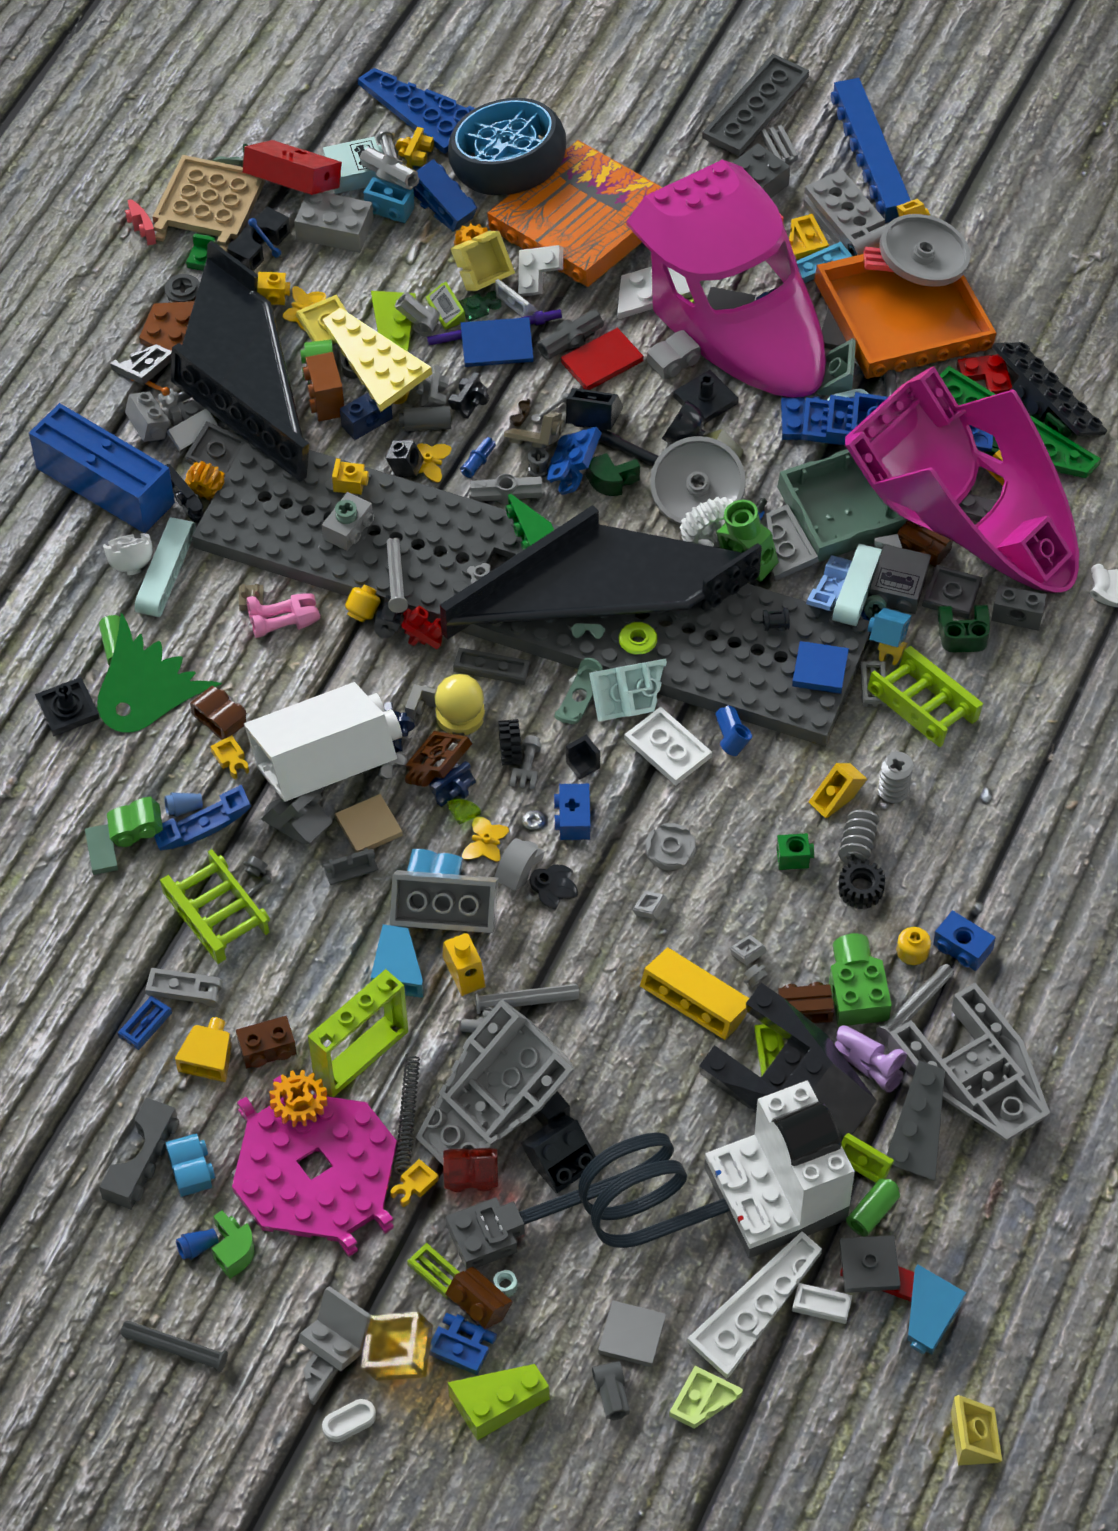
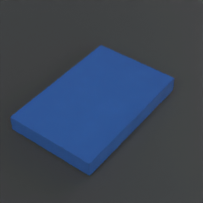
[461,317,534,367]

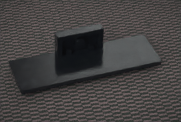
[992,342,1107,436]

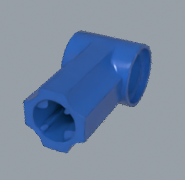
[716,705,752,756]

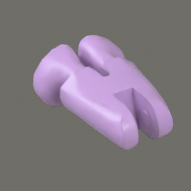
[835,1025,907,1092]

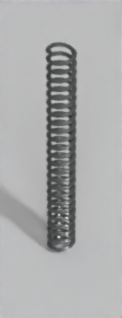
[394,1052,420,1175]

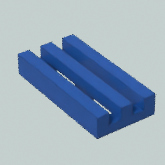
[118,996,172,1050]

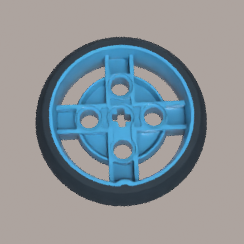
[448,98,566,195]

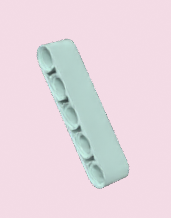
[135,517,195,617]
[832,543,882,626]

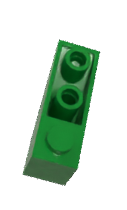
[505,494,554,550]

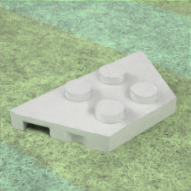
[617,266,692,319]

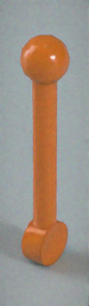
[130,379,170,396]

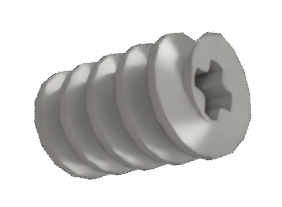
[878,751,914,803]
[838,810,879,865]

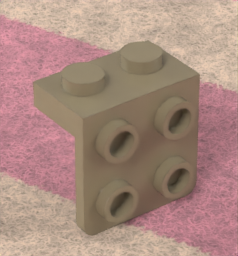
[504,412,564,448]

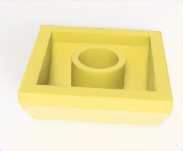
[951,1395,1002,1466]

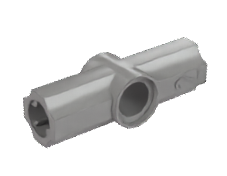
[360,147,420,190]
[470,473,543,505]

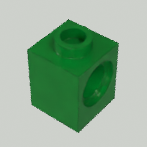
[776,833,814,870]

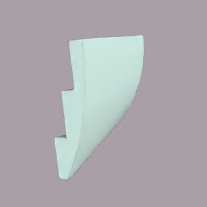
[589,659,667,721]

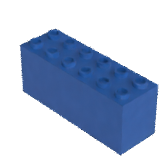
[29,403,175,533]

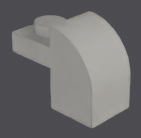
[494,838,545,891]

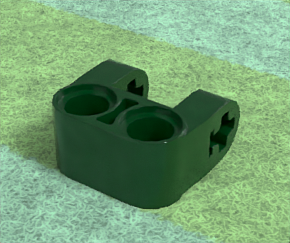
[938,605,990,653]

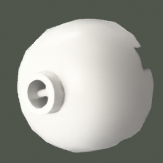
[103,533,153,575]

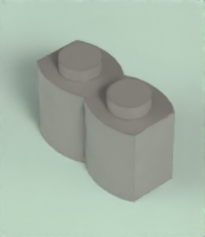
[647,330,700,379]

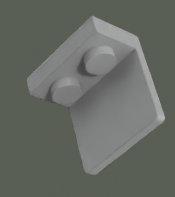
[298,1286,371,1371]

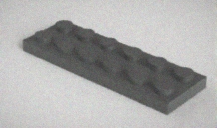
[702,53,809,156]

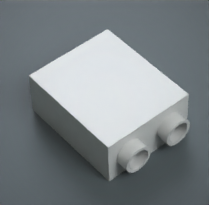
[244,682,402,802]

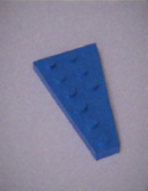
[358,68,475,154]

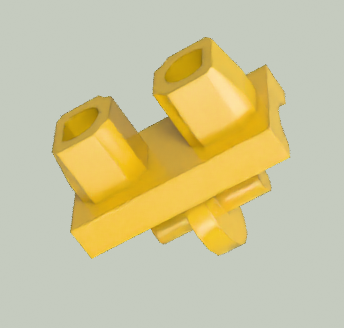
[395,127,434,169]

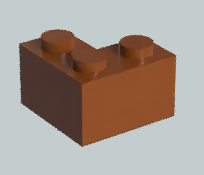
[302,352,344,422]

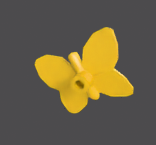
[282,286,326,332]
[417,443,452,483]
[462,817,509,862]

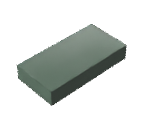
[85,824,118,875]

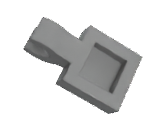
[158,388,182,427]

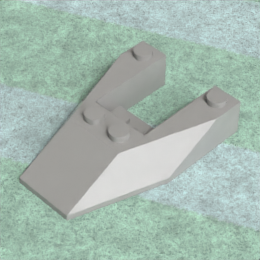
[887,983,1050,1142]

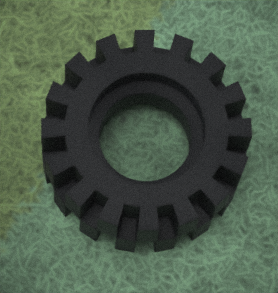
[498,719,522,766]
[838,859,885,909]

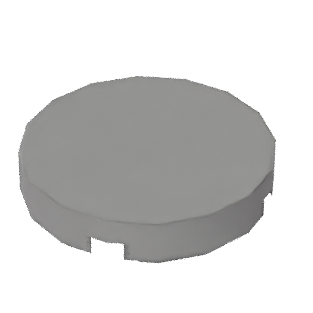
[646,823,696,870]

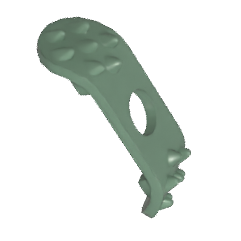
[554,658,603,725]

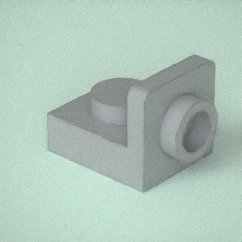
[405,684,437,722]

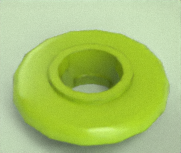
[619,622,657,654]

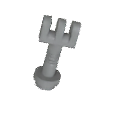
[510,735,541,790]

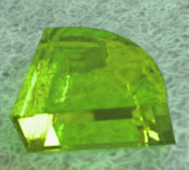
[447,799,481,825]

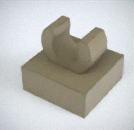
[239,584,264,611]

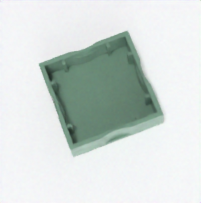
[777,449,906,563]

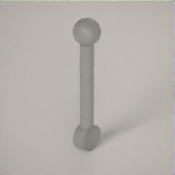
[532,393,569,424]

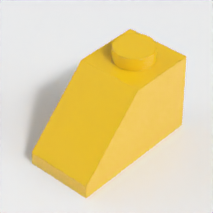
[808,763,867,818]

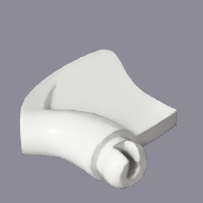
[1090,564,1118,607]

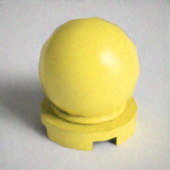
[435,674,485,735]

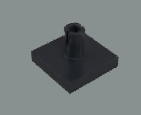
[673,370,739,424]

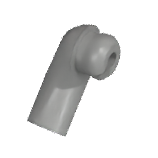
[461,1007,493,1033]

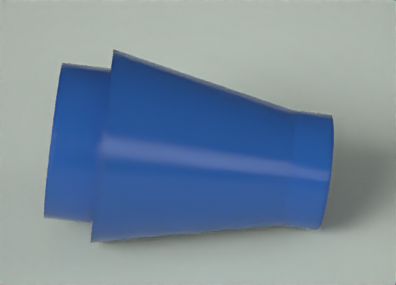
[176,1228,219,1260]

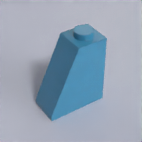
[371,924,424,998]
[908,1264,966,1355]

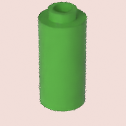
[99,615,120,666]
[846,1179,900,1237]

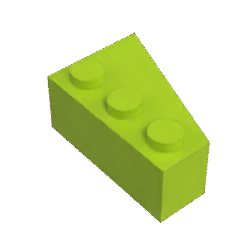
[448,1364,550,1441]

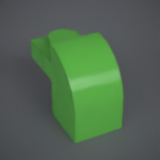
[212,1210,255,1279]

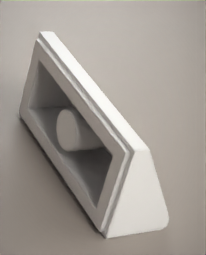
[495,279,538,317]

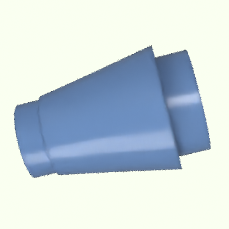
[164,792,203,817]

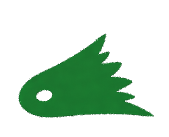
[97,613,222,733]

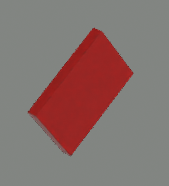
[561,327,644,390]

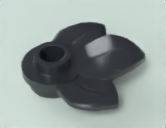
[529,864,578,910]

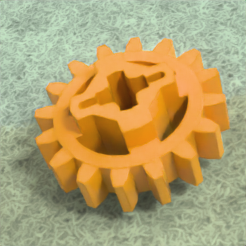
[269,1070,328,1127]

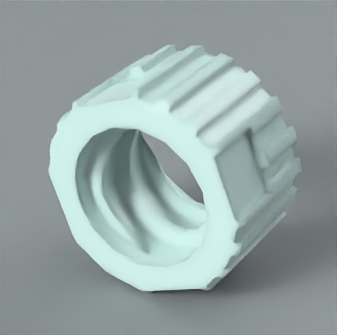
[493,1270,518,1297]

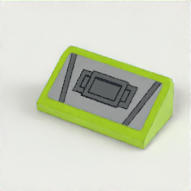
[426,282,465,330]

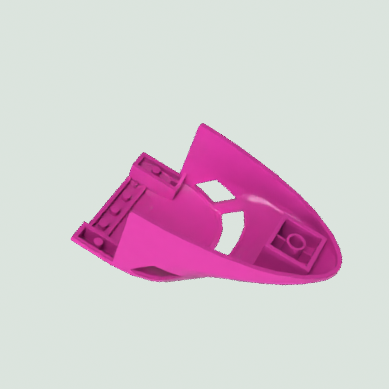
[626,159,826,397]
[845,366,1079,593]

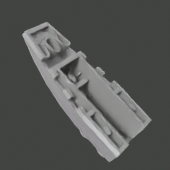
[416,999,575,1173]

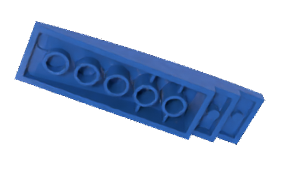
[801,392,993,452]

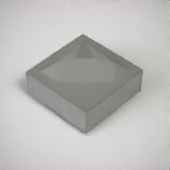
[633,891,668,920]
[730,935,767,966]

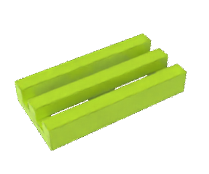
[407,1243,460,1299]

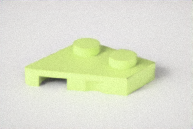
[669,1366,743,1429]

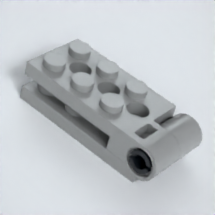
[803,170,887,256]

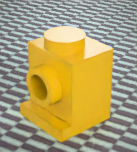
[332,458,369,495]

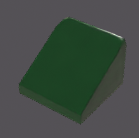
[1045,413,1072,438]

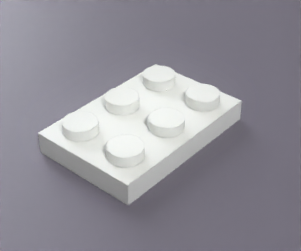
[624,707,712,786]

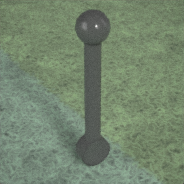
[232,875,272,903]

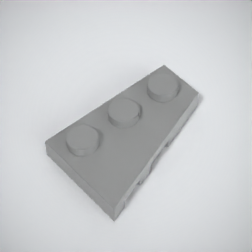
[766,504,819,581]

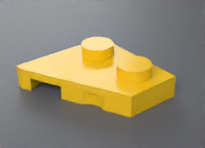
[789,214,829,260]

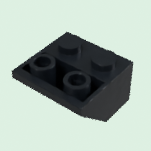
[566,388,623,431]
[521,1114,596,1193]

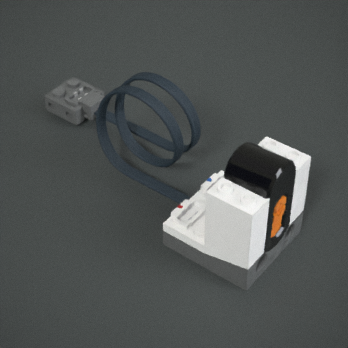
[446,1080,855,1269]

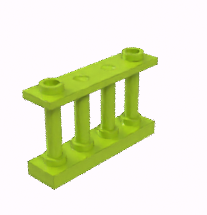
[867,645,984,748]
[160,849,270,964]

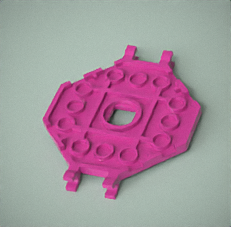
[232,1075,397,1257]

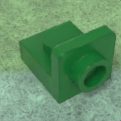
[186,233,216,271]

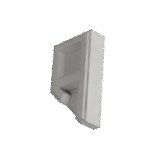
[303,1353,338,1405]

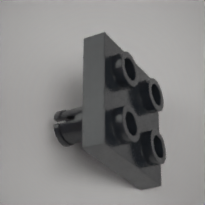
[35,677,100,737]

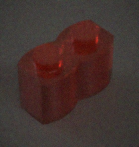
[443,1148,498,1192]

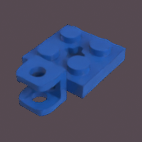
[547,427,602,495]

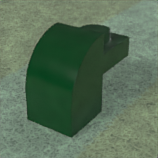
[586,453,640,496]

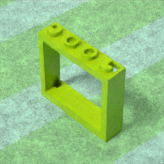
[308,969,409,1097]

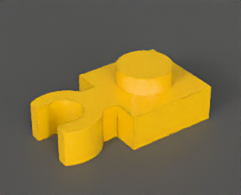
[210,735,249,780]
[390,1159,439,1207]

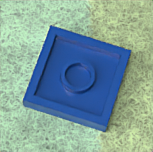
[792,641,849,694]

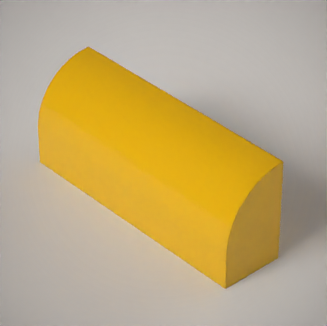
[640,947,749,1040]

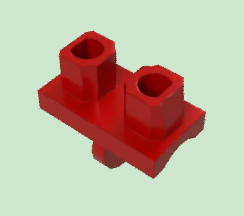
[401,605,443,650]

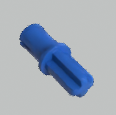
[460,437,496,478]

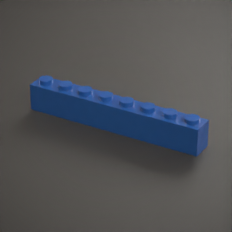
[831,78,911,223]

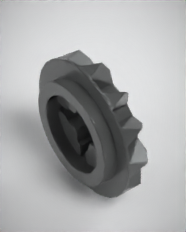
[164,274,200,302]

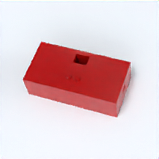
[242,140,342,195]

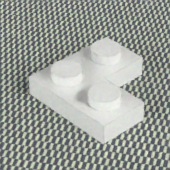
[518,245,564,296]

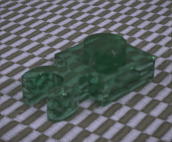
[459,291,502,322]

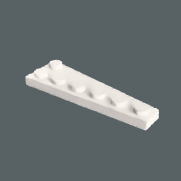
[687,1232,822,1379]

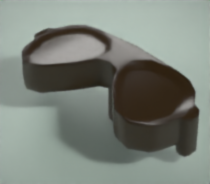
[509,398,531,426]

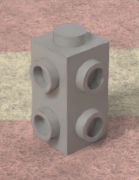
[125,392,169,442]

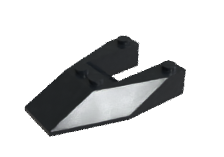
[699,983,877,1142]

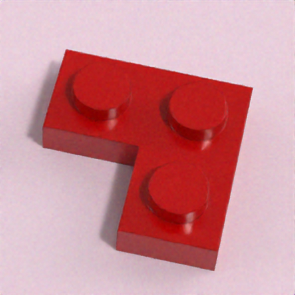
[957,354,1012,394]

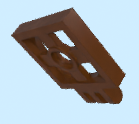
[405,731,472,787]

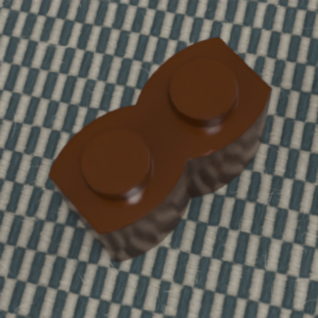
[190,686,247,740]

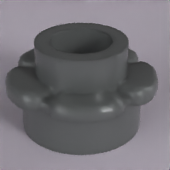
[243,856,268,878]

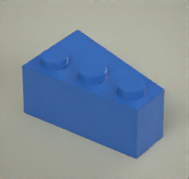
[412,159,477,232]

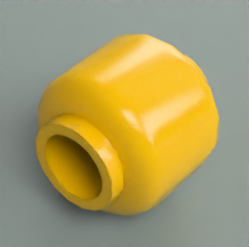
[345,584,381,622]
[896,927,931,965]

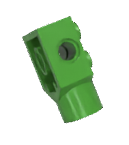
[716,500,779,582]
[829,933,892,1027]

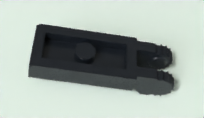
[166,464,204,523]

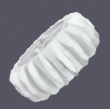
[679,497,733,548]

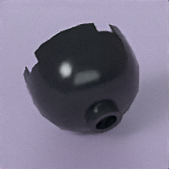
[662,400,706,444]

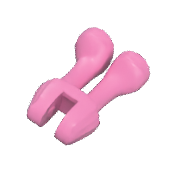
[246,593,320,638]

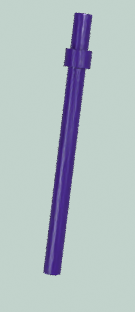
[427,309,562,346]

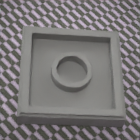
[598,1301,666,1367]

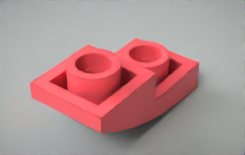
[125,199,156,246]

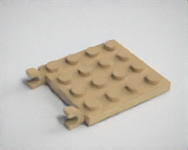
[153,155,266,252]

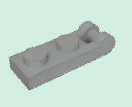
[145,968,223,1007]

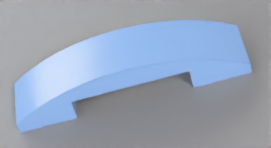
[806,555,852,611]

